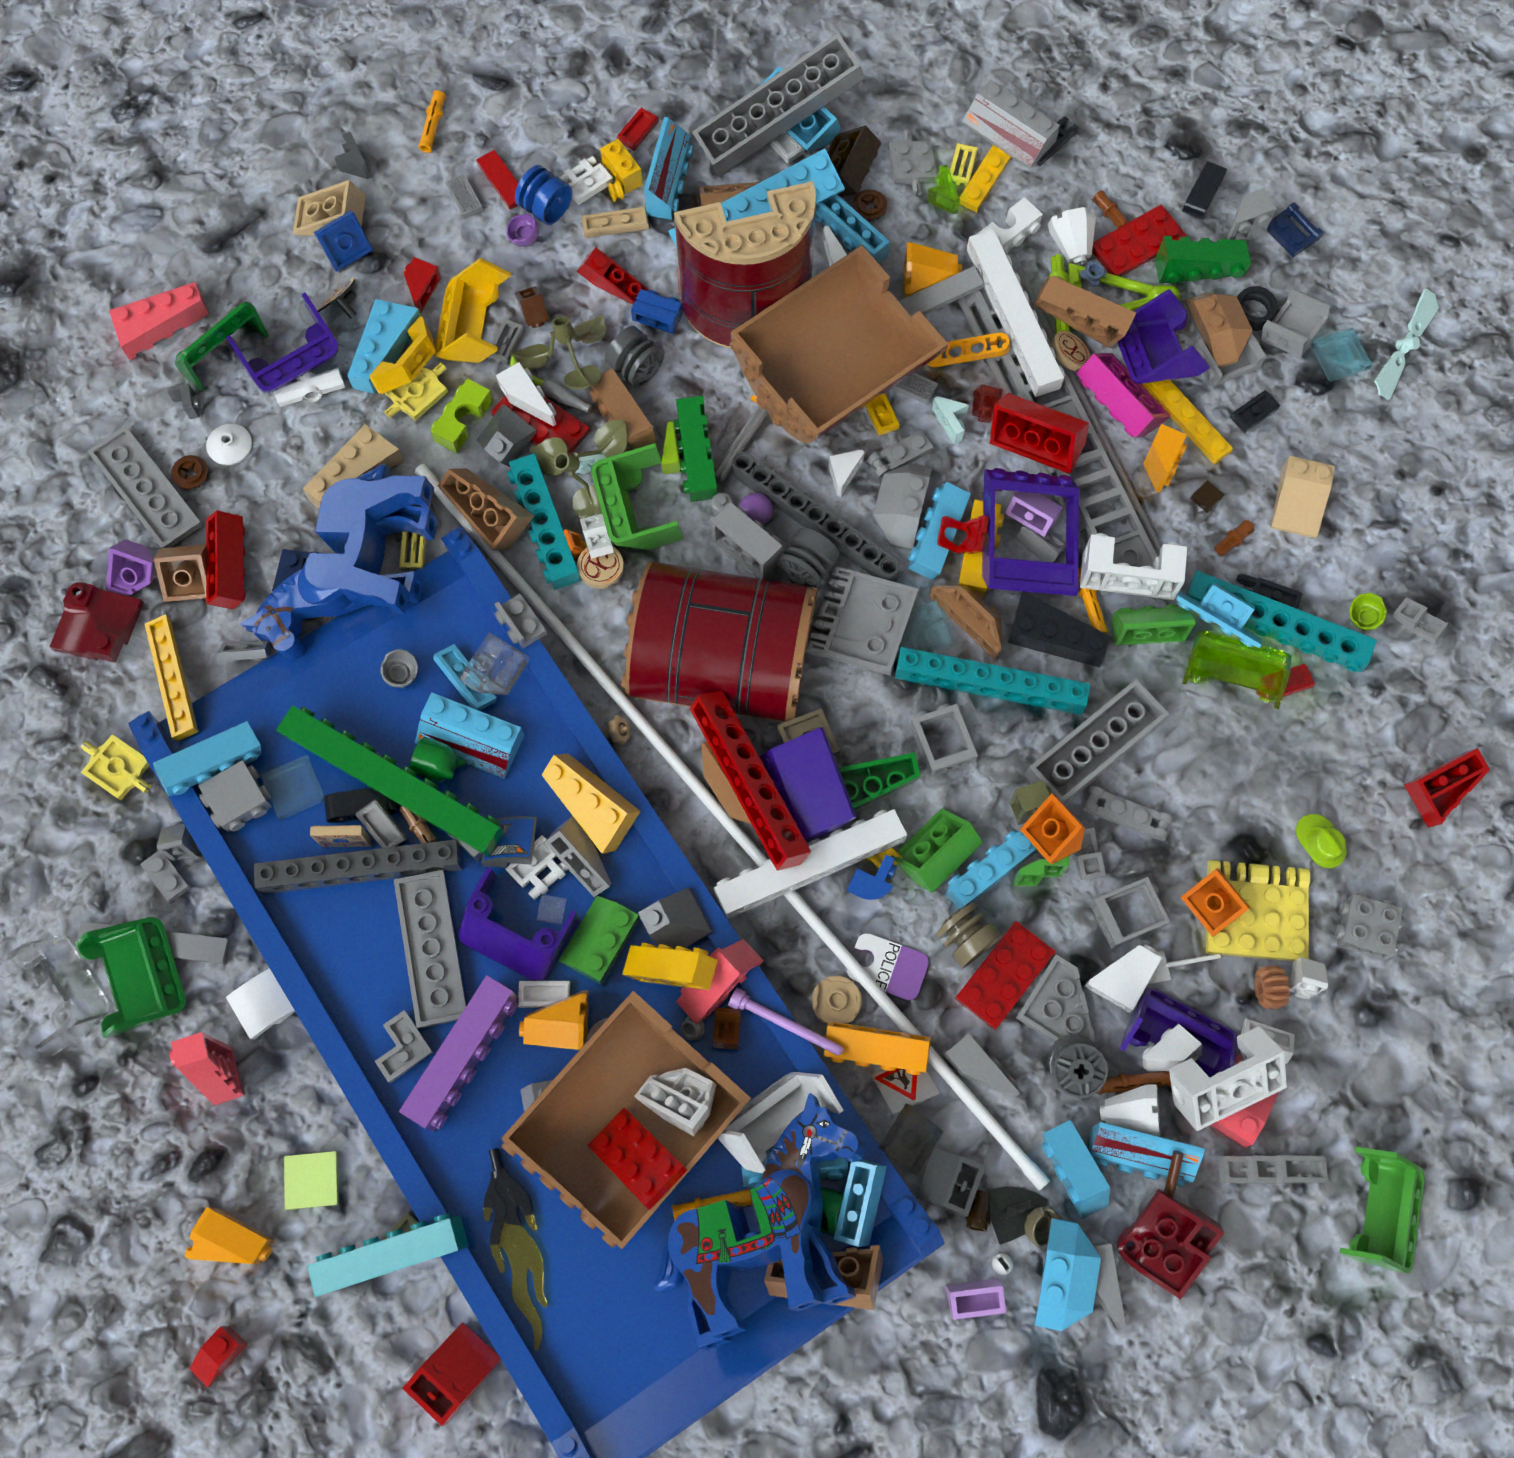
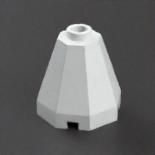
[1048,207,1096,265]
[1100,1084,1161,1137]

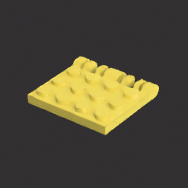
[1206,860,1310,961]

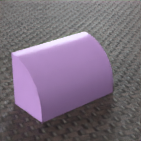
[946,1278,1006,1320]

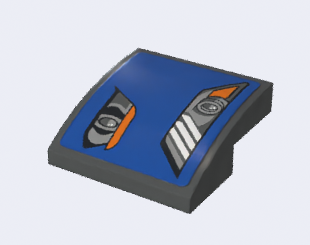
[481,816,537,868]

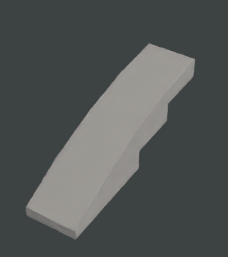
[1218,1155,1328,1184]

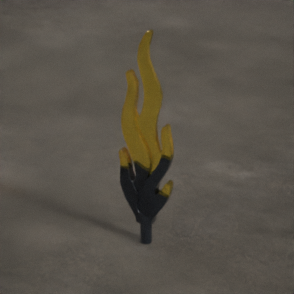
[483,1148,548,1350]

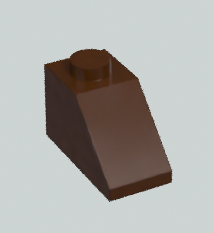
[514,286,549,328]

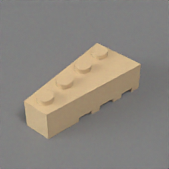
[303,424,404,509]

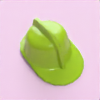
[1296,814,1347,868]

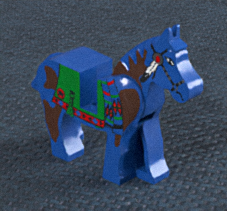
[654,1093,865,1350]

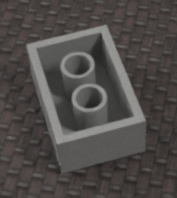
[711,502,782,580]

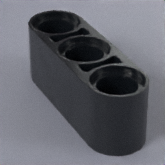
[1182,160,1227,220]
[324,788,398,823]

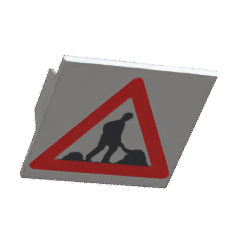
[871,1068,940,1116]

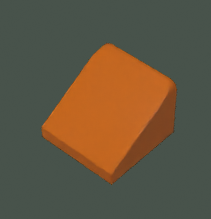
[563,529,585,561]

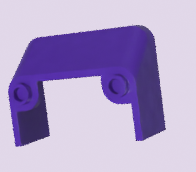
[226,292,339,393]
[459,866,580,981]
[1120,987,1238,1078]

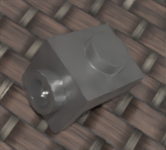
[167,383,201,419]

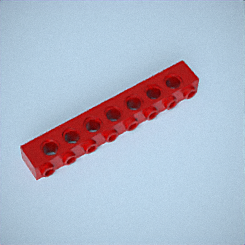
[690,690,811,871]

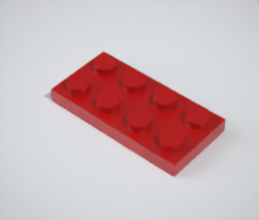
[1092,204,1187,277]
[491,396,590,454]
[955,921,1056,1031]
[587,1107,687,1210]

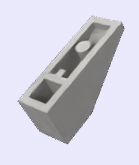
[544,816,611,897]

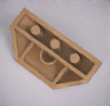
[1186,292,1252,368]
[929,585,1002,661]
[701,741,751,824]

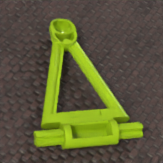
[1048,254,1180,334]

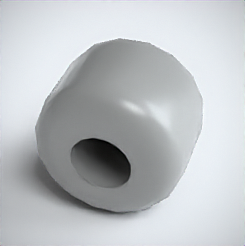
[711,493,734,516]

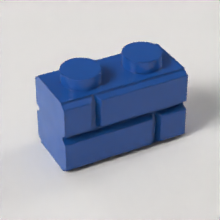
[631,289,683,334]

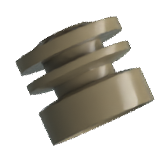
[934,902,1003,969]

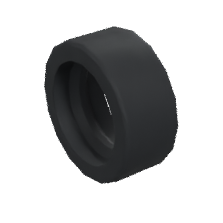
[1237,286,1278,331]

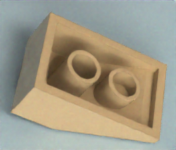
[293,180,366,236]
[1270,456,1335,539]

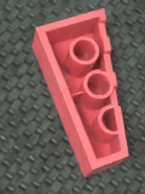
[109,282,209,361]
[169,1032,244,1106]

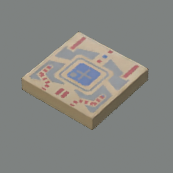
[310,825,372,847]

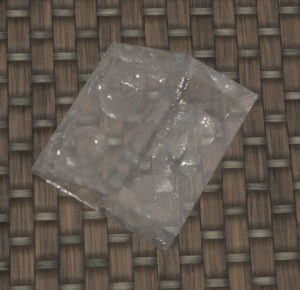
[459,632,530,695]

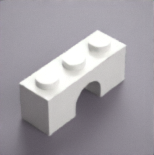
[977,197,1042,255]

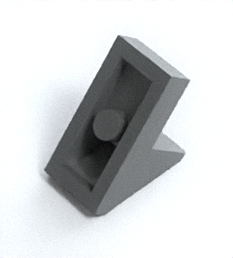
[335,132,370,179]

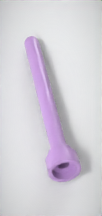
[728,987,844,1055]

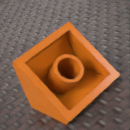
[1019,793,1085,864]
[1181,868,1251,937]

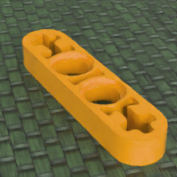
[927,333,1011,367]

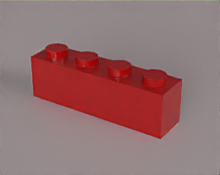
[206,510,246,610]

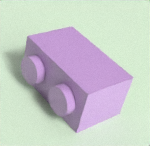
[1005,492,1063,537]

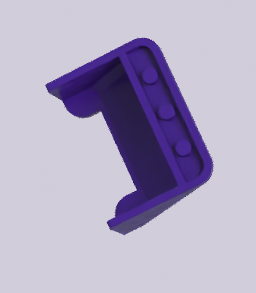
[1118,289,1210,384]

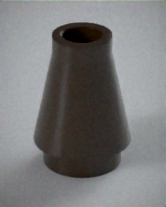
[965,1190,991,1232]

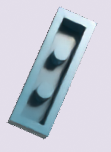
[834,1159,887,1247]

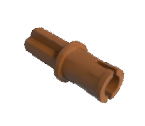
[1092,190,1128,228]
[1214,520,1255,557]

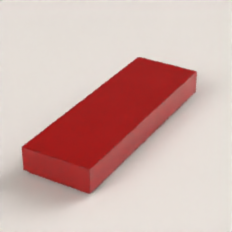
[476,150,518,209]

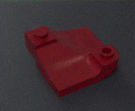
[49,582,144,663]
[1116,1189,1225,1300]

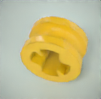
[608,180,624,202]

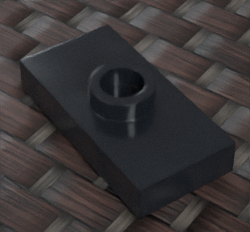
[1230,390,1280,433]

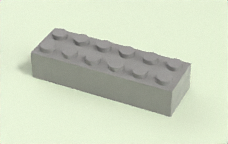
[1025,679,1169,805]

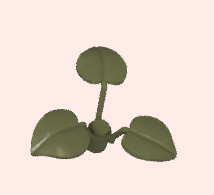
[509,314,607,390]
[530,420,628,519]

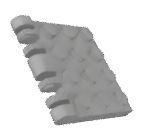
[806,567,919,676]

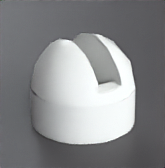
[991,1253,1014,1275]

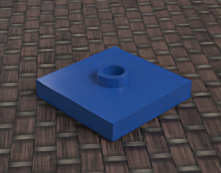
[313,210,373,272]

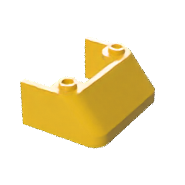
[434,257,511,363]

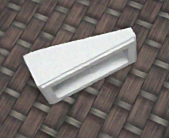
[822,226,847,266]

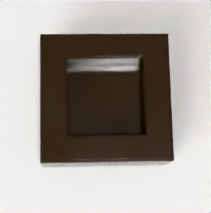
[1190,480,1224,513]

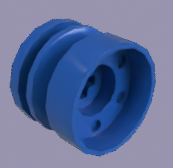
[514,165,573,225]

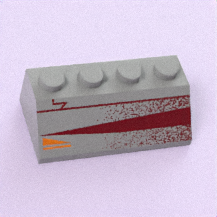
[962,80,1060,169]

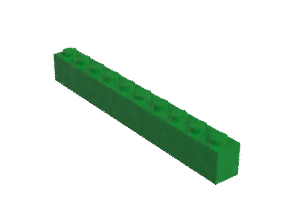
[276,705,504,857]

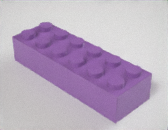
[399,975,519,1132]

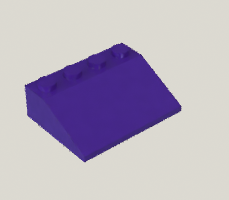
[759,727,857,843]

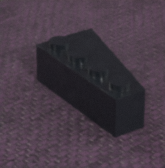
[1008,591,1110,667]

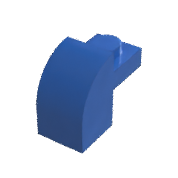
[847,855,897,900]

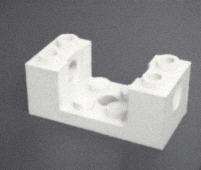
[1080,533,1187,600]
[1169,1026,1287,1131]

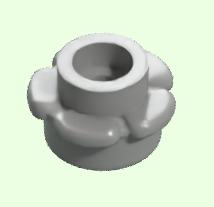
[681,1016,705,1040]

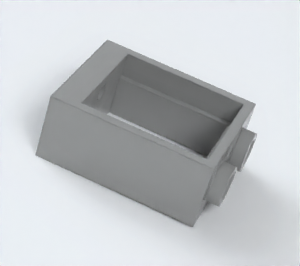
[910,704,978,778]
[1090,877,1170,950]

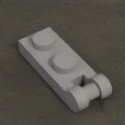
[867,430,933,479]

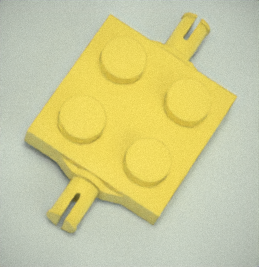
[384,362,448,421]
[81,734,152,801]

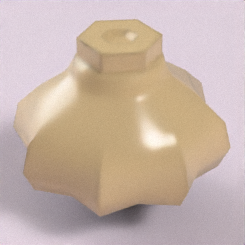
[604,715,631,745]

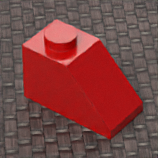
[404,257,441,313]
[189,1326,248,1387]

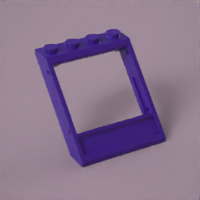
[982,468,1079,596]

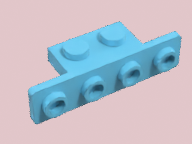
[1176,583,1262,648]

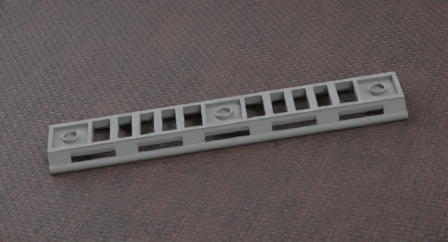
[957,266,1162,597]

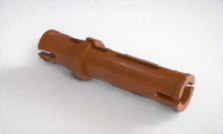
[1098,1071,1171,1095]

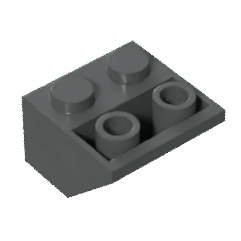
[915,1148,986,1218]

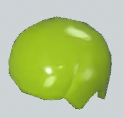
[1349,592,1387,631]

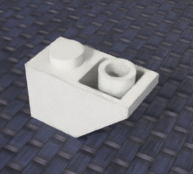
[1289,957,1328,999]
[1142,1024,1202,1071]

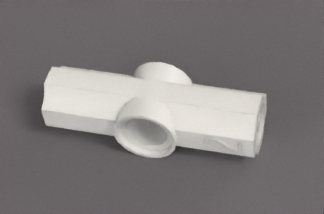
[274,368,345,407]

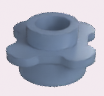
[1080,261,1106,286]

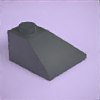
[477,404,537,467]
[638,887,713,950]

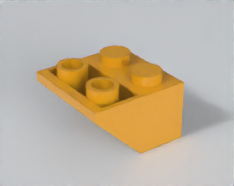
[1143,424,1187,493]

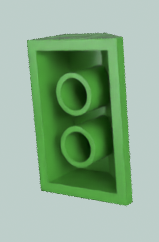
[1111,605,1196,646]
[892,808,983,893]
[558,896,640,986]

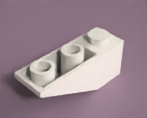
[496,363,557,426]

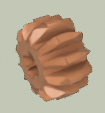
[1254,965,1290,1009]

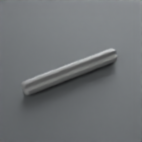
[714,406,768,481]

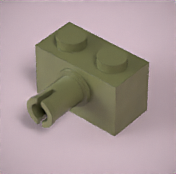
[1009,780,1052,825]

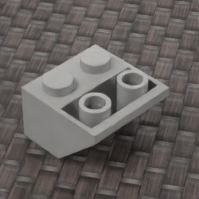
[1226,188,1276,241]

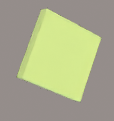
[284,1151,339,1210]

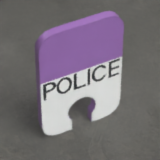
[847,933,929,1000]

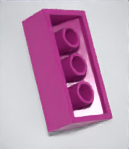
[1076,353,1171,438]

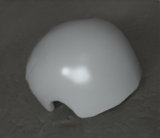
[380,649,418,688]

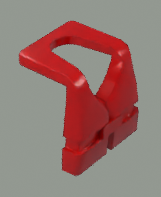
[937,515,989,554]

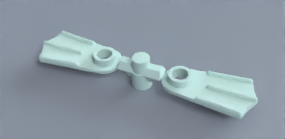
[1374,289,1439,400]

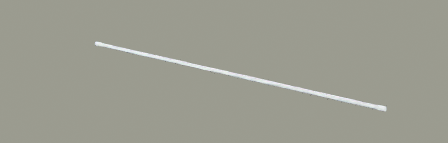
[415,464,1051,1191]

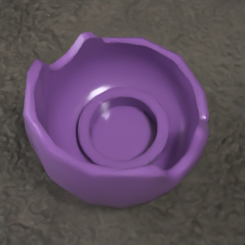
[506,213,539,247]
[739,492,774,525]

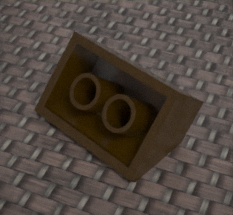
[827,125,881,197]

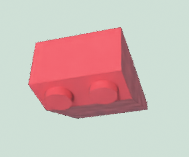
[1210,1054,1279,1148]

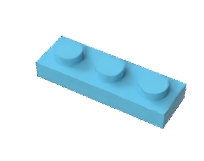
[433,644,497,711]

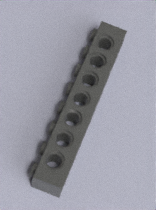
[254,840,462,894]

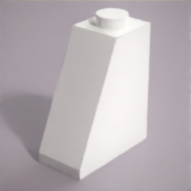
[1084,945,1162,1013]

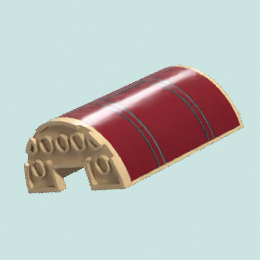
[674,181,816,348]

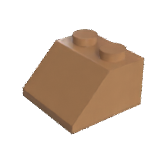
[153,544,206,602]

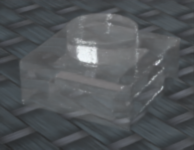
[537,895,567,925]

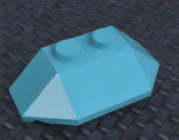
[1035,1218,1101,1331]

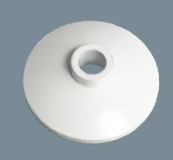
[206,424,252,465]

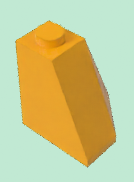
[903,242,962,298]
[519,990,589,1050]
[184,1207,274,1265]

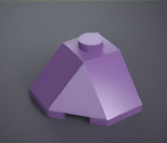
[106,539,154,596]

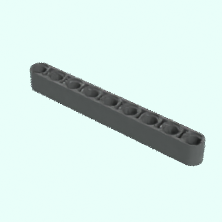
[732,452,900,582]

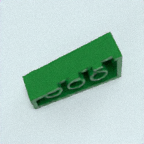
[1155,236,1251,284]
[674,396,717,502]
[839,752,921,811]

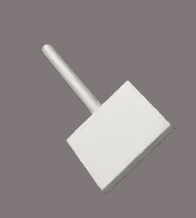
[1148,951,1221,984]

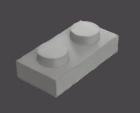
[217,640,271,663]
[141,851,191,903]

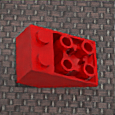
[402,1322,501,1426]

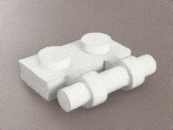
[559,156,613,205]
[505,835,568,900]

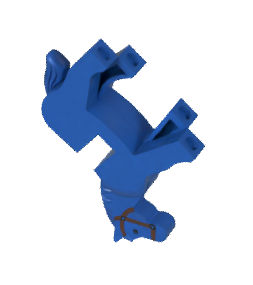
[240,464,438,660]

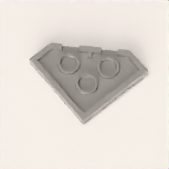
[1016,954,1096,1043]

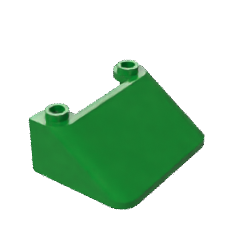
[175,302,269,392]
[76,917,186,1039]

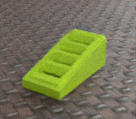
[661,421,681,474]

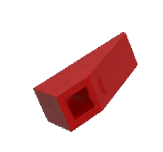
[576,247,648,305]

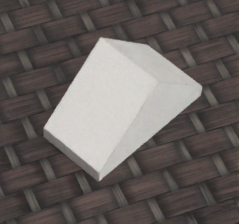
[829,450,865,497]

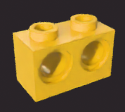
[600,139,643,194]

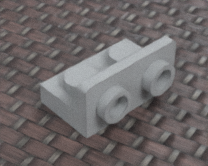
[494,594,547,649]

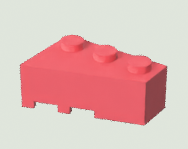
[676,939,764,1024]

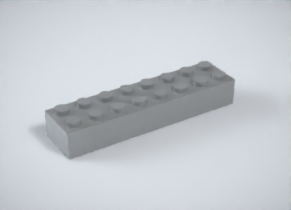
[692,32,865,176]

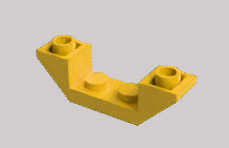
[369,316,436,394]

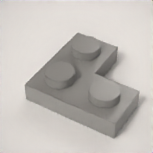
[375,1010,434,1083]

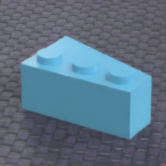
[1041,1120,1110,1219]

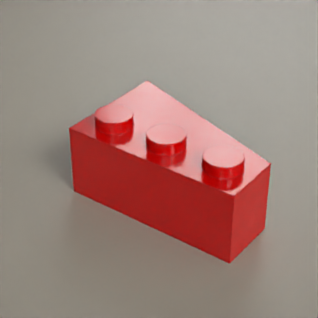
[1404,748,1490,828]

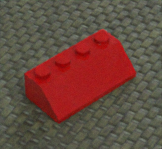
[989,393,1089,474]

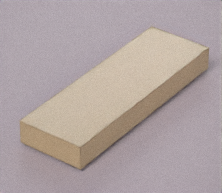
[581,206,649,238]

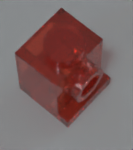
[972,384,1003,423]

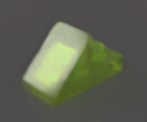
[927,165,960,214]

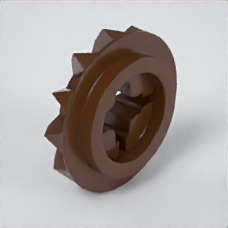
[853,189,887,222]
[171,455,209,490]

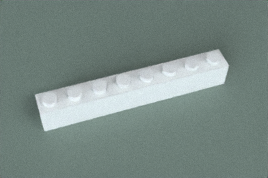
[966,229,1065,397]
[714,809,907,919]

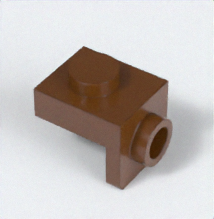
[712,1007,741,1050]

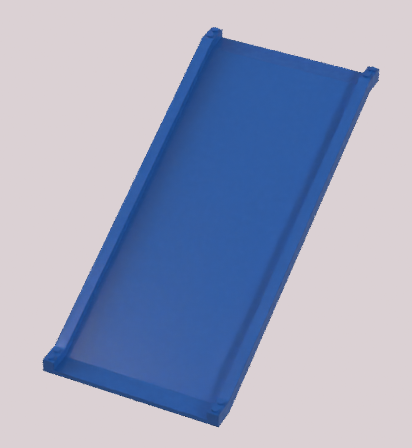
[128,526,945,1458]

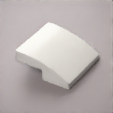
[226,968,295,1039]

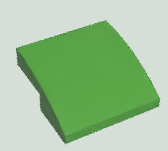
[1012,856,1069,886]

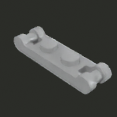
[1082,786,1173,841]

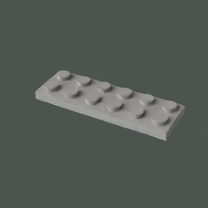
[87,426,203,548]
[394,870,467,1029]

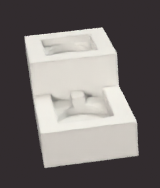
[580,514,614,559]

